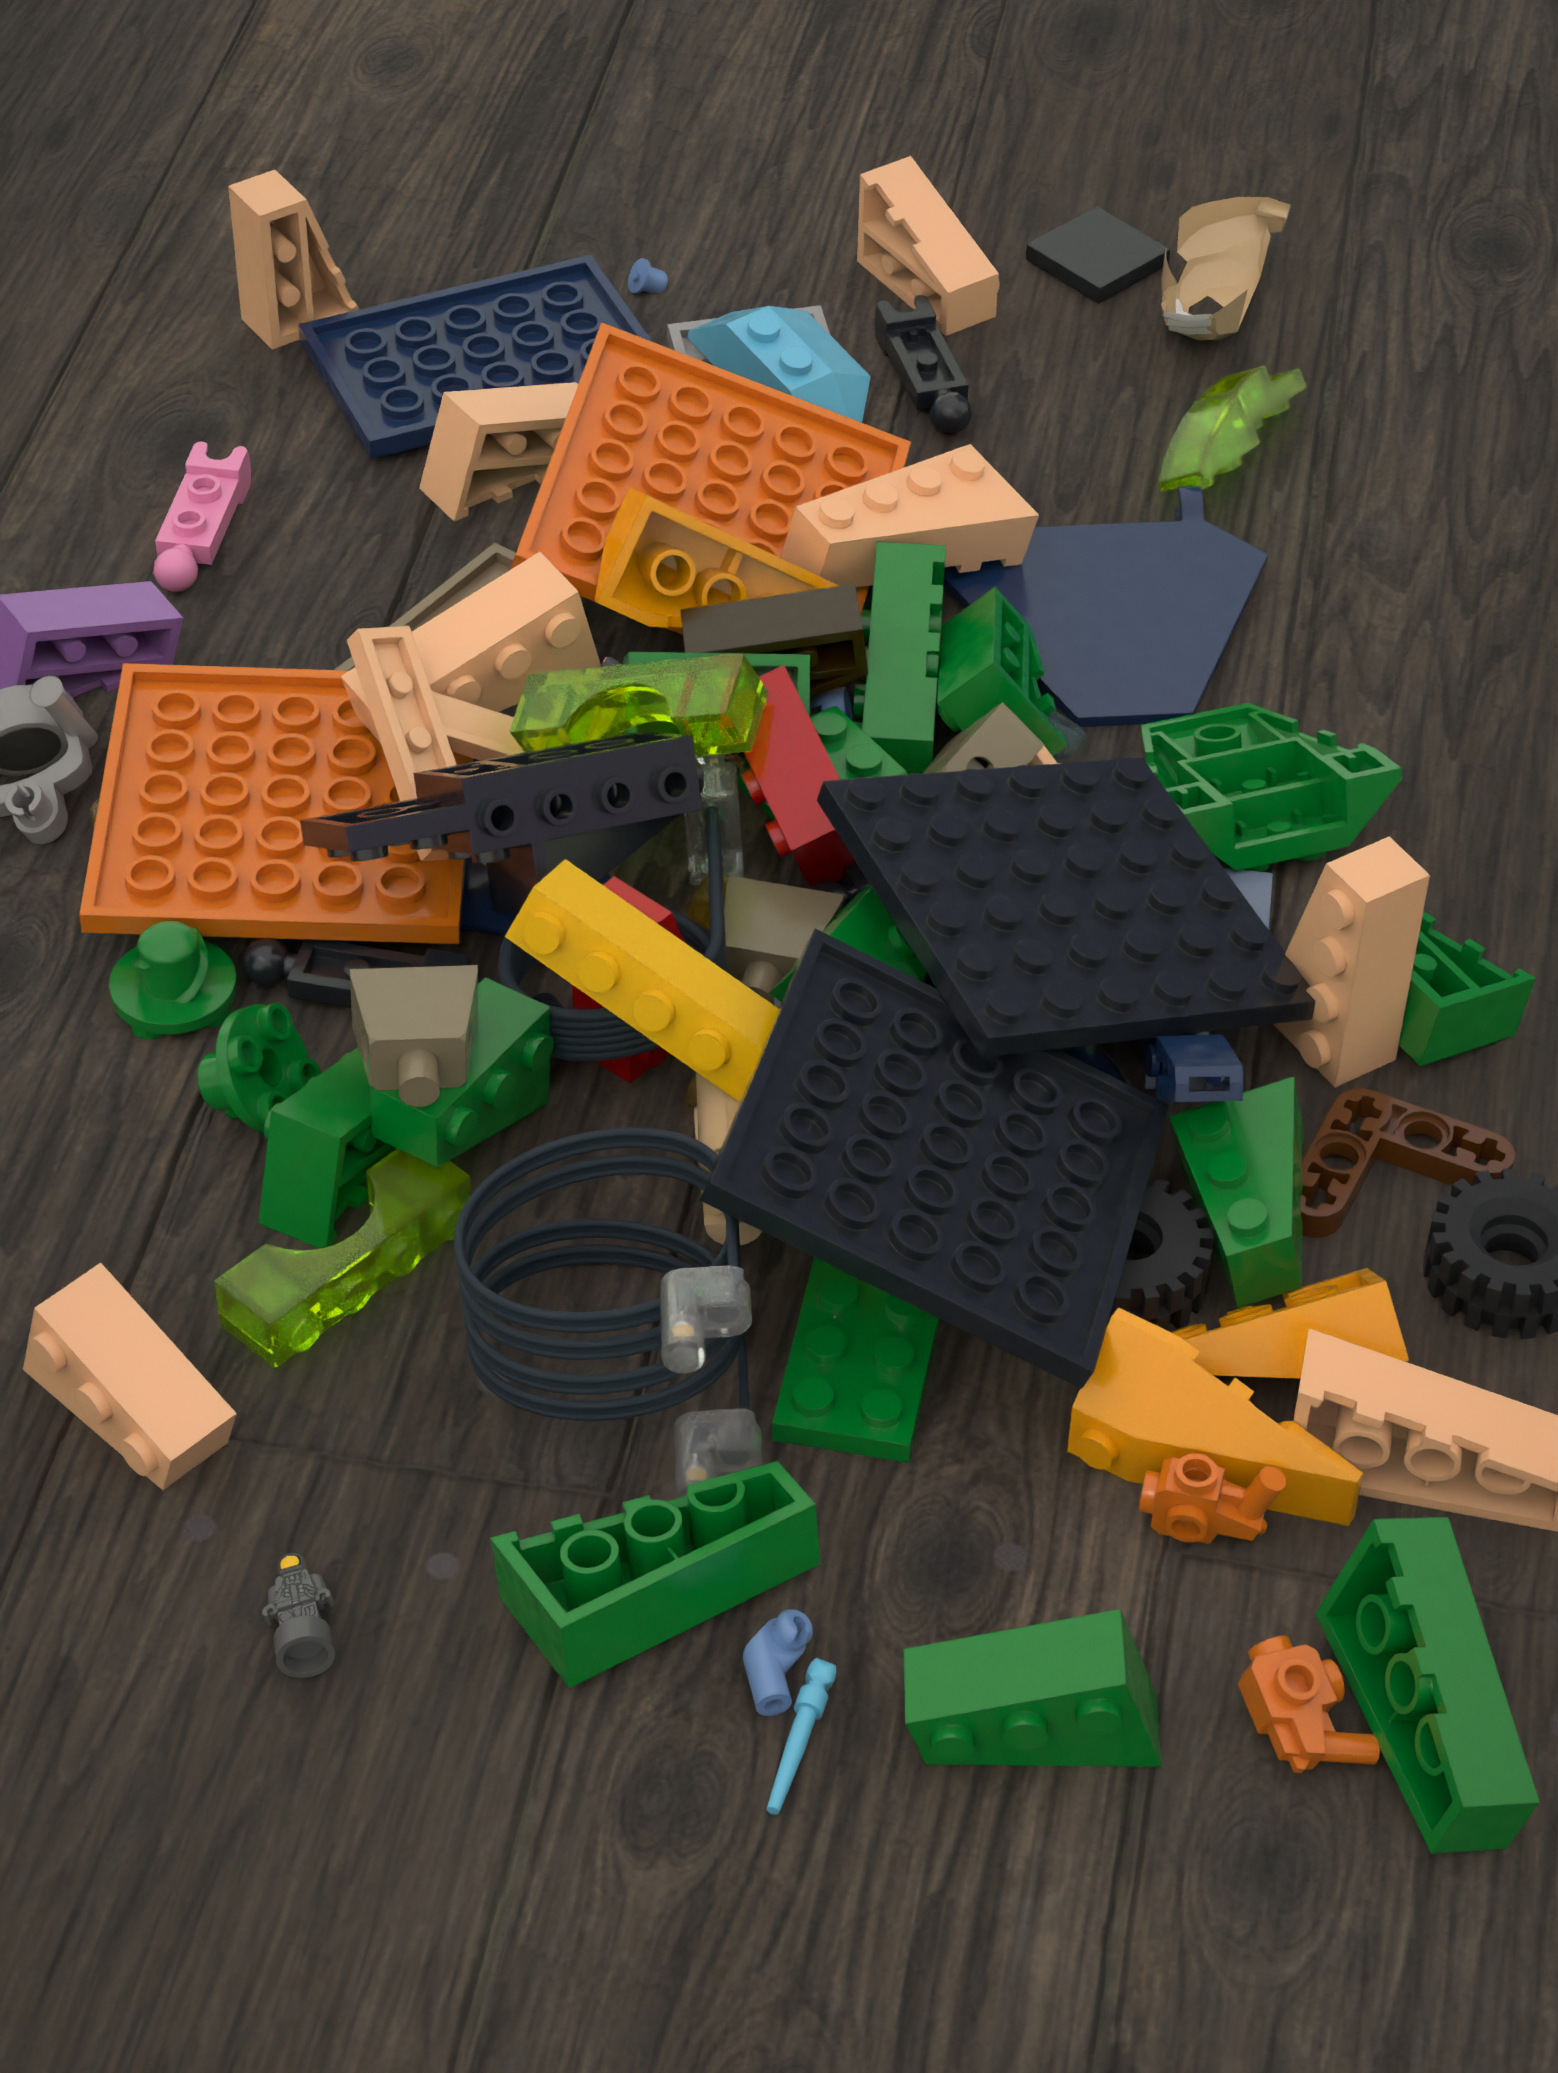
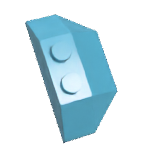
[688,306,871,423]

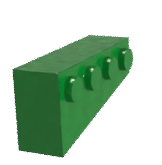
[490,1461,820,1688]
[1315,1517,1540,1854]

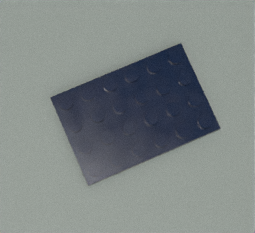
[298,255,653,459]

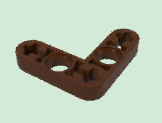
[1301,1088,1516,1238]

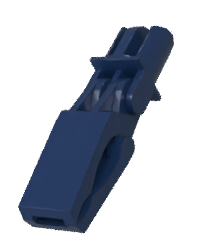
[1135,1031,1243,1102]

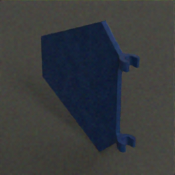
[944,486,1268,727]

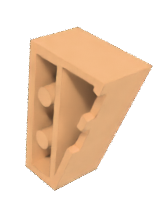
[857,156,1000,336]
[23,1263,237,1490]

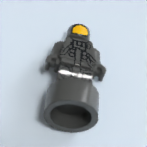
[262,1553,335,1678]

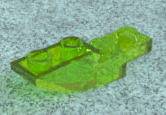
[1157,365,1307,492]

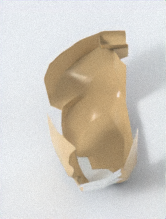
[1161,197,1291,341]

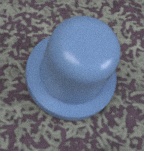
[628,258,668,294]

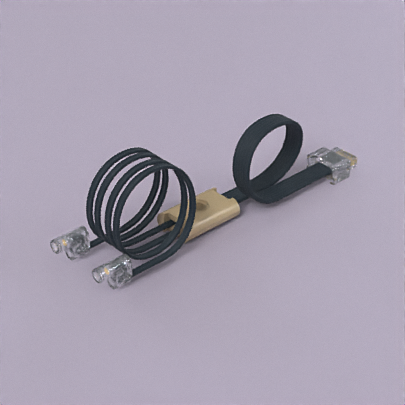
[454,751,763,1499]

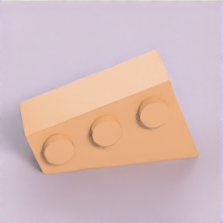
[228,170,360,350]
[419,382,578,522]

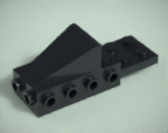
[300,731,704,914]

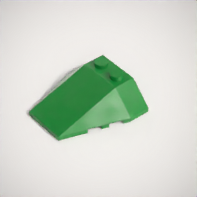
[1141,703,1402,872]

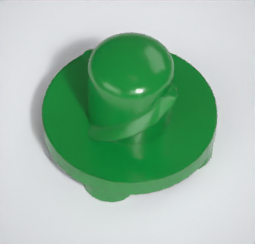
[109,921,237,1040]
[197,1003,322,1134]

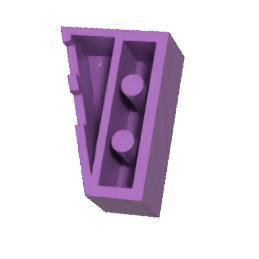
[0,581,183,700]

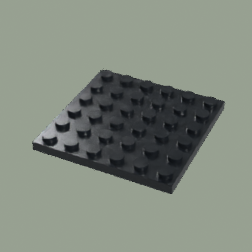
[816,757,1316,1057]
[700,928,1169,1389]

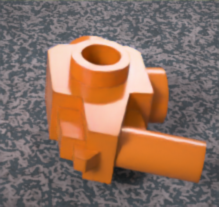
[1139,1453,1286,1544]
[1238,1636,1380,1773]

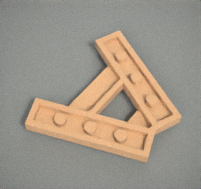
[347,626,620,866]

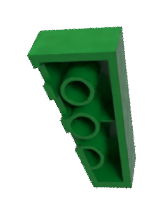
[853,542,946,775]

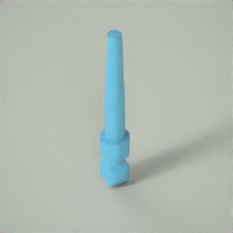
[766,1658,836,1815]

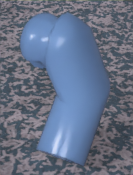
[743,1609,813,1716]

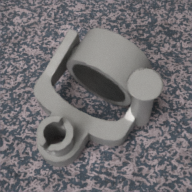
[0,675,98,844]

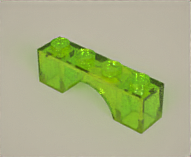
[509,653,769,756]
[214,1148,471,1368]

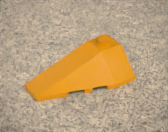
[594,487,839,628]
[1171,1268,1409,1379]
[1067,1307,1363,1526]

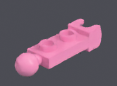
[153,442,251,592]

